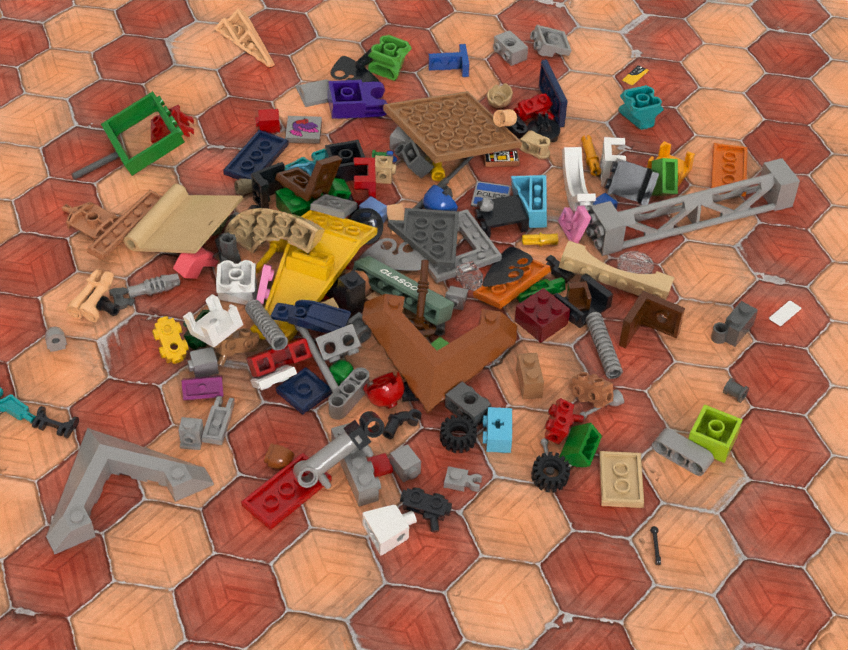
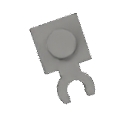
[444,466,482,492]

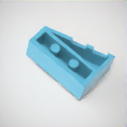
[511,175,547,228]

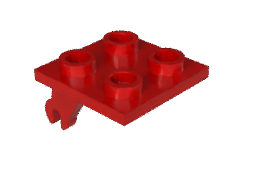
[151,105,194,143]

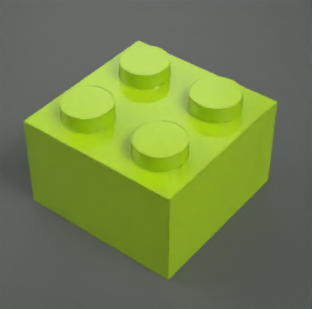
[688,404,743,463]

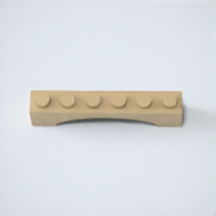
[559,240,674,300]

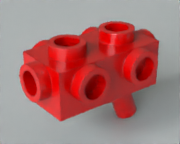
[514,93,555,122]
[544,398,584,445]

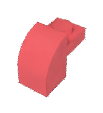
[173,247,219,279]

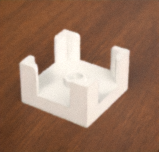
[600,137,626,186]
[183,294,243,347]

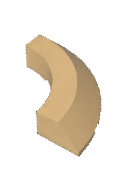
[224,208,325,254]

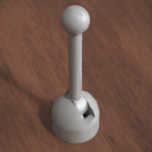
[579,389,624,419]

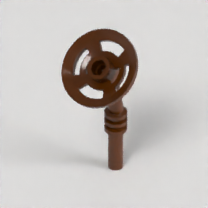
[406,260,436,337]

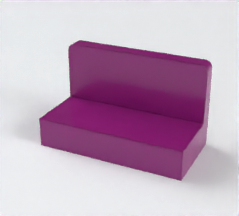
[181,375,224,400]

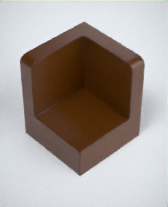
[566,281,591,311]

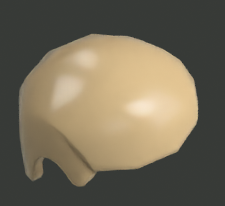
[487,83,513,108]

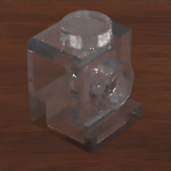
[455,261,483,291]

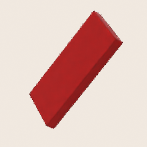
[241,453,332,530]

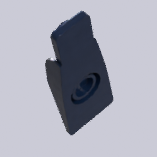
[271,300,351,333]

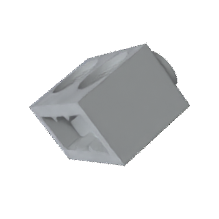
[315,324,362,363]

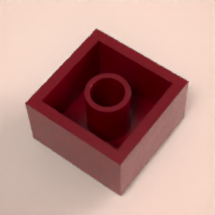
[515,288,570,343]

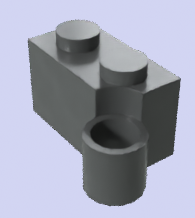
[394,139,434,178]
[711,301,758,347]

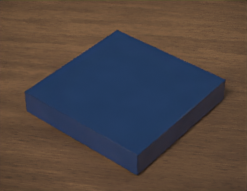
[276,367,332,415]

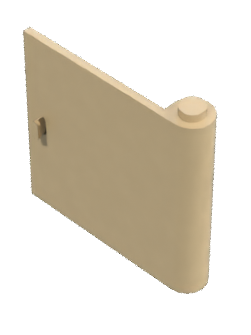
[123,184,244,253]

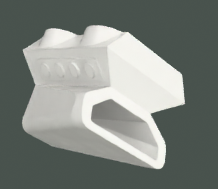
[216,260,257,305]

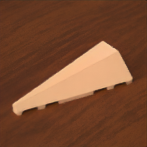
[214,9,275,68]

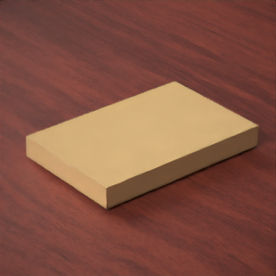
[599,451,644,508]

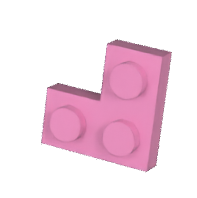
[558,206,591,243]
[256,264,274,304]

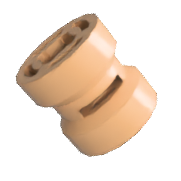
[493,109,517,127]

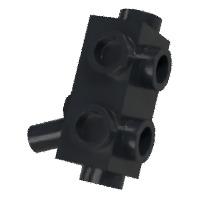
[400,487,452,532]

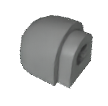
[45,326,67,352]

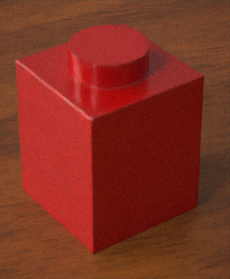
[255,109,280,133]

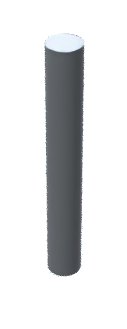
[71,151,119,180]

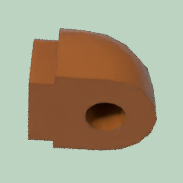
[264,443,295,469]

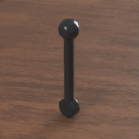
[650,526,661,565]

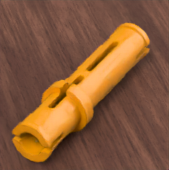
[581,135,602,176]

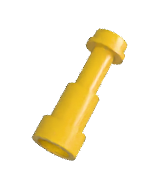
[431,162,445,182]

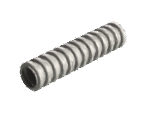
[245,299,288,351]
[585,312,623,379]

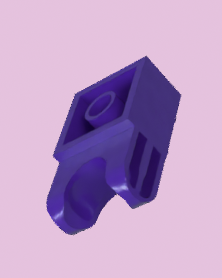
[327,80,388,119]

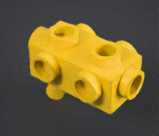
[152,316,189,364]

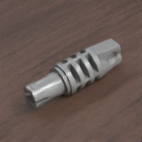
[127,274,180,298]

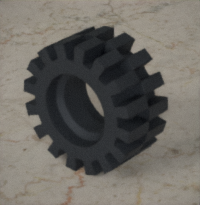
[440,414,477,453]
[531,452,571,493]

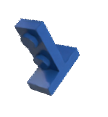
[428,44,469,77]

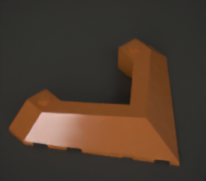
[362,294,517,414]

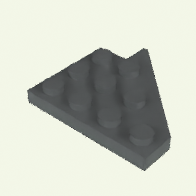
[388,208,459,268]

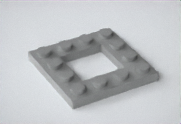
[411,209,502,283]

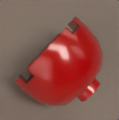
[363,372,405,409]

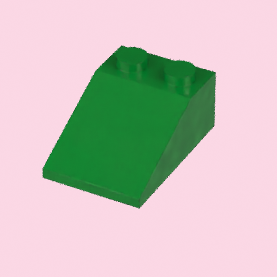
[275,188,324,217]

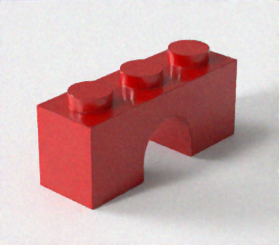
[246,338,312,377]

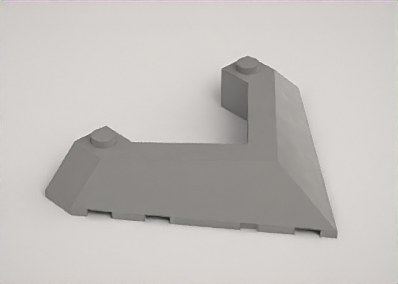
[46,428,214,554]

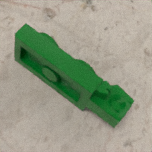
[516,277,566,303]

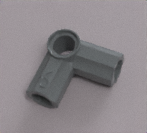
[215,232,241,264]

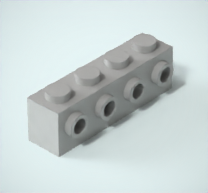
[331,423,381,507]

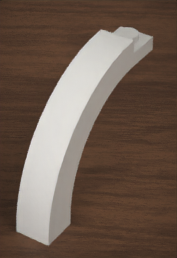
[562,147,596,211]

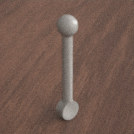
[540,438,554,475]

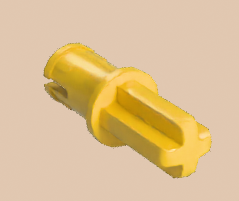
[522,232,558,247]

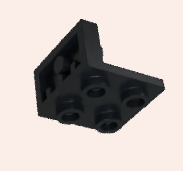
[251,162,285,209]

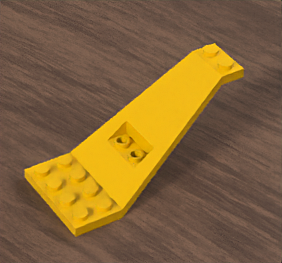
[250,210,378,342]

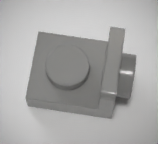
[445,286,468,310]

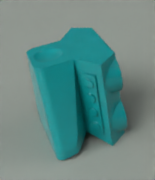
[618,85,664,130]

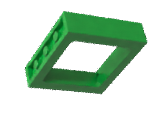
[101,91,185,176]

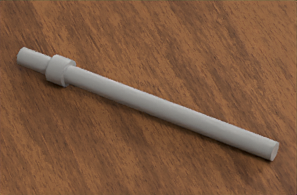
[294,325,340,394]

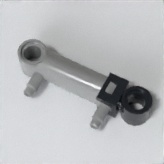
[293,411,384,489]

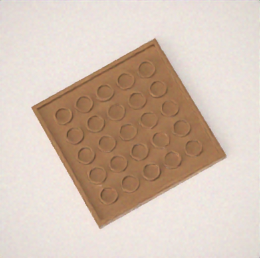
[383,91,522,163]

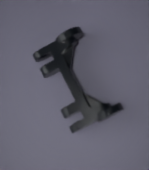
[32,406,79,438]

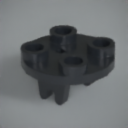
[527,113,560,142]

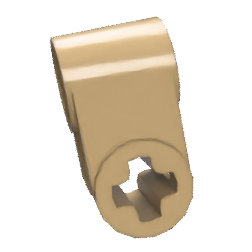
[519,130,550,159]

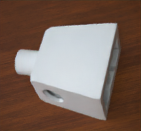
[362,505,417,556]

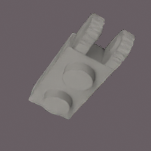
[202,396,235,445]

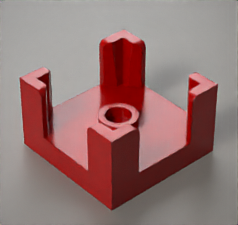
[354,158,376,207]

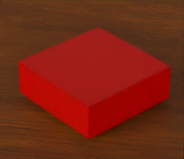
[367,453,393,477]

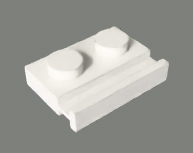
[250,365,297,390]

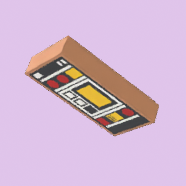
[484,150,520,167]

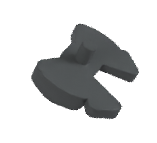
[109,287,135,310]

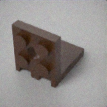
[275,155,342,202]
[619,291,685,348]

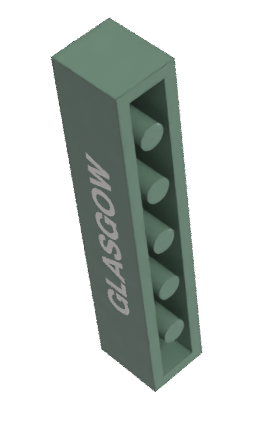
[353,256,454,326]

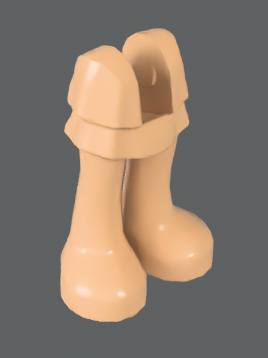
[66,269,114,322]

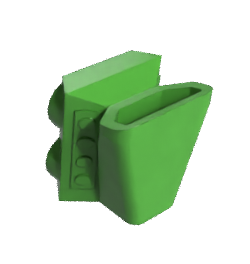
[368,35,412,81]

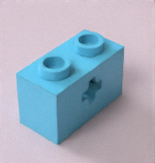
[483,407,512,453]

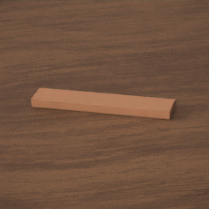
[87,190,163,261]

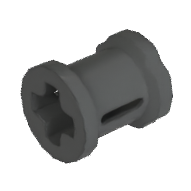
[723,378,749,403]

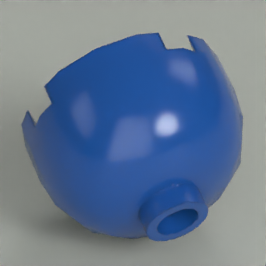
[423,185,458,211]

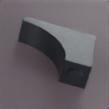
[326,270,366,319]

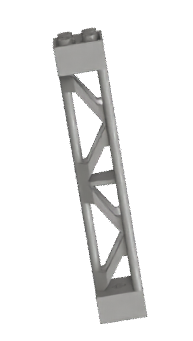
[586,158,800,256]

